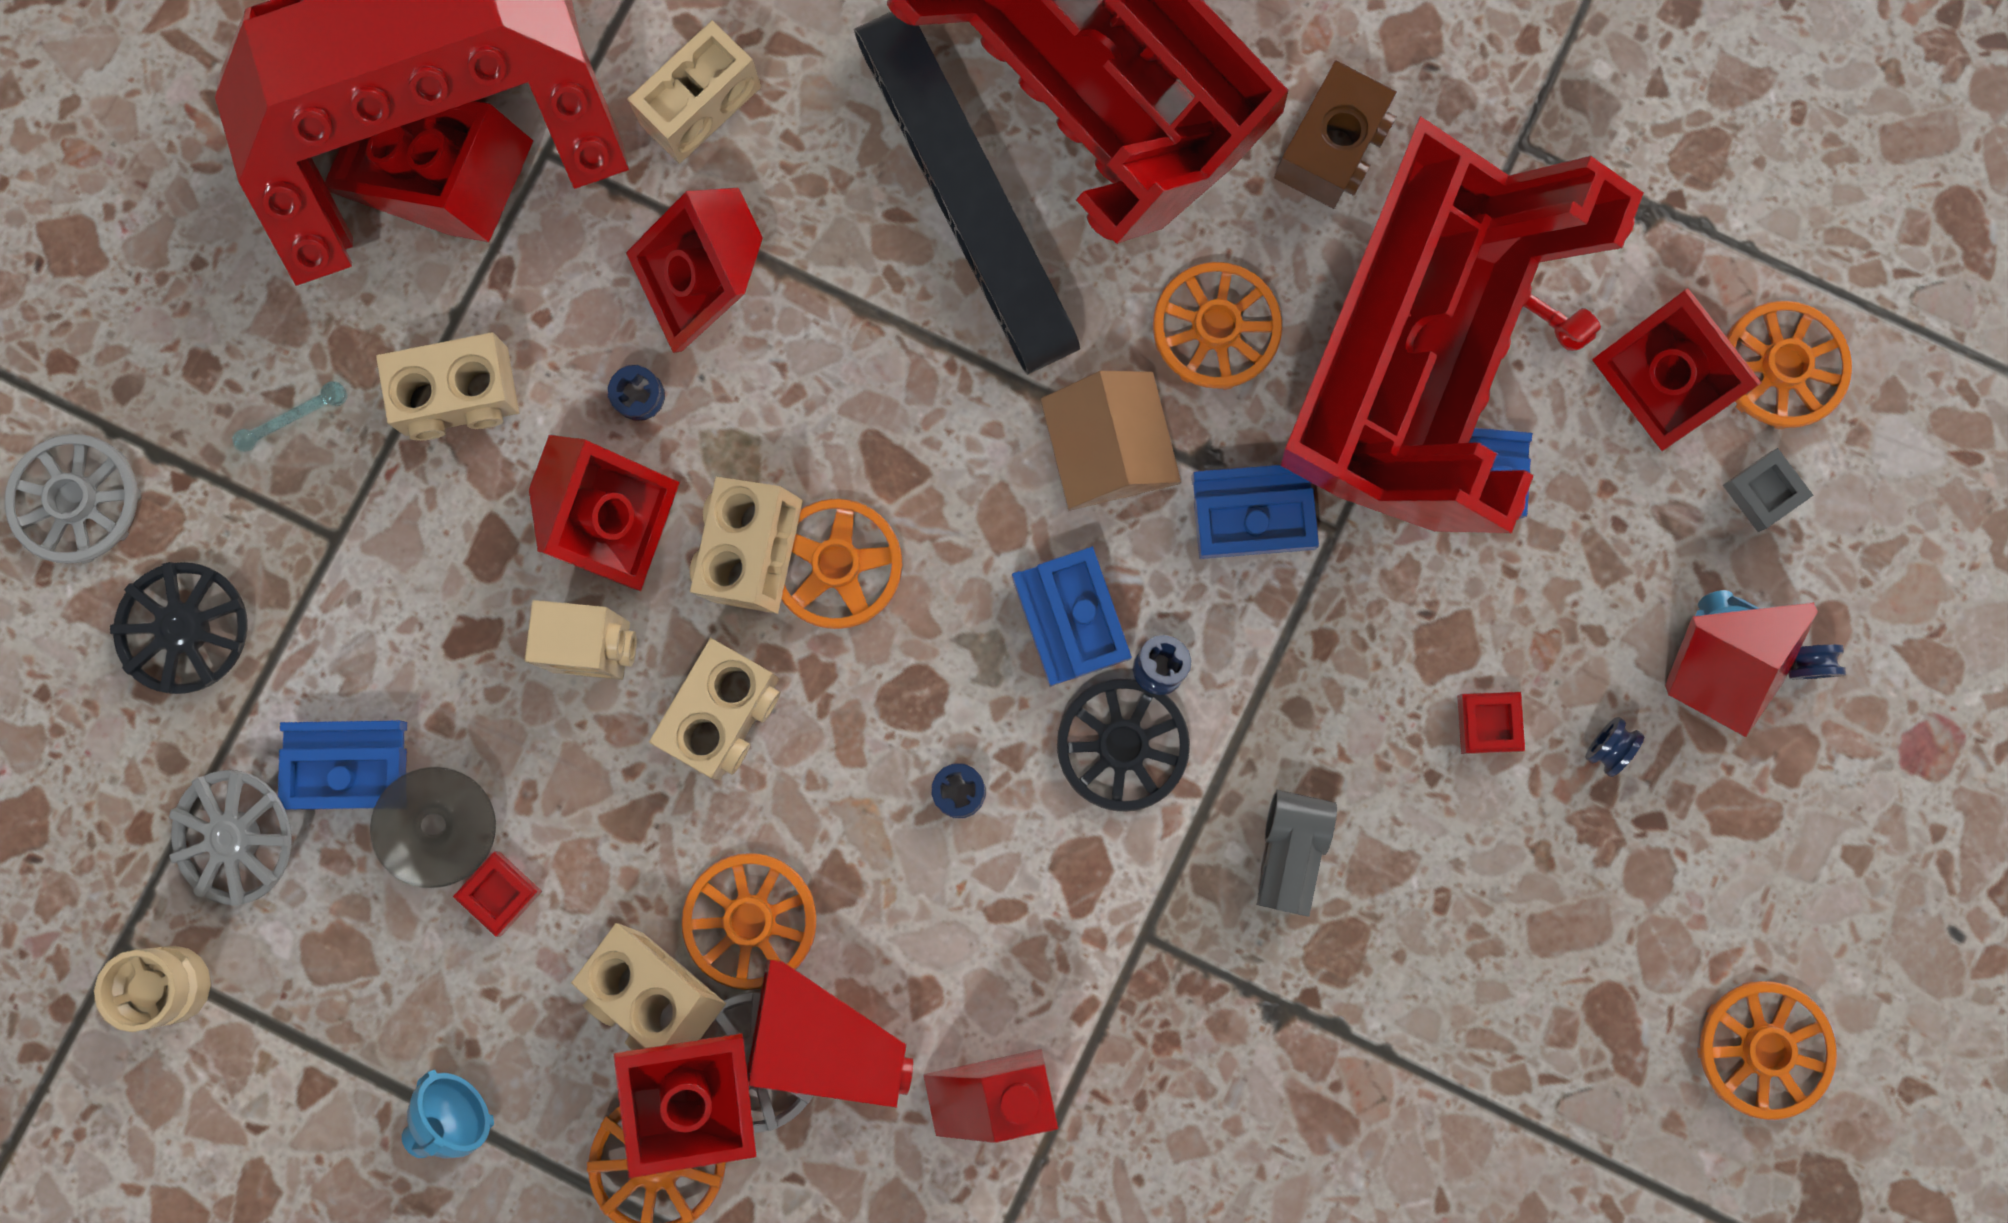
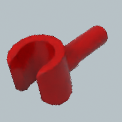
[1524,294,1601,351]

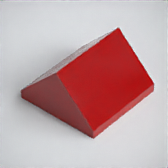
[1591,288,1762,451]
[1665,602,1818,737]

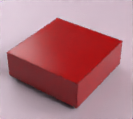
[1457,692,1525,754]
[453,851,542,937]

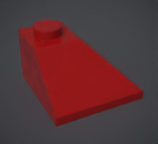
[626,187,763,353]
[529,435,680,591]
[614,1033,757,1178]

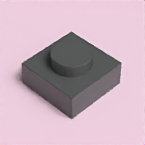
[1723,448,1814,532]

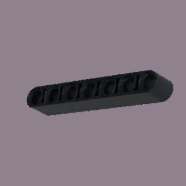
[854,11,1080,375]

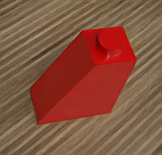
[747,959,913,1108]
[923,1049,1058,1143]

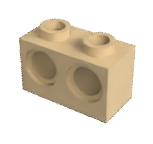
[627,20,761,164]
[376,332,520,441]
[690,477,803,614]
[525,600,637,680]
[649,637,781,781]
[571,923,727,1050]

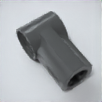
[1256,789,1337,917]

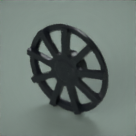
[110,562,248,694]
[1057,679,1190,812]

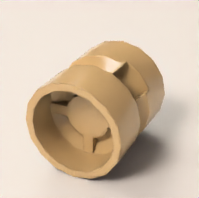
[94,946,211,1032]

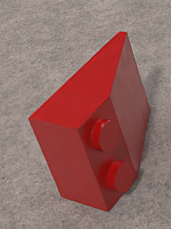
[325,101,534,243]

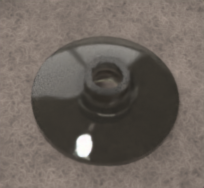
[370,767,496,888]

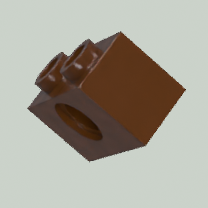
[1274,60,1397,209]

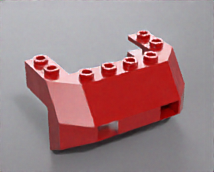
[215,0,629,286]
[887,0,1289,244]
[1281,116,1644,533]

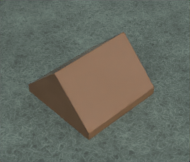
[1041,371,1181,511]

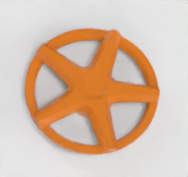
[781,499,902,629]

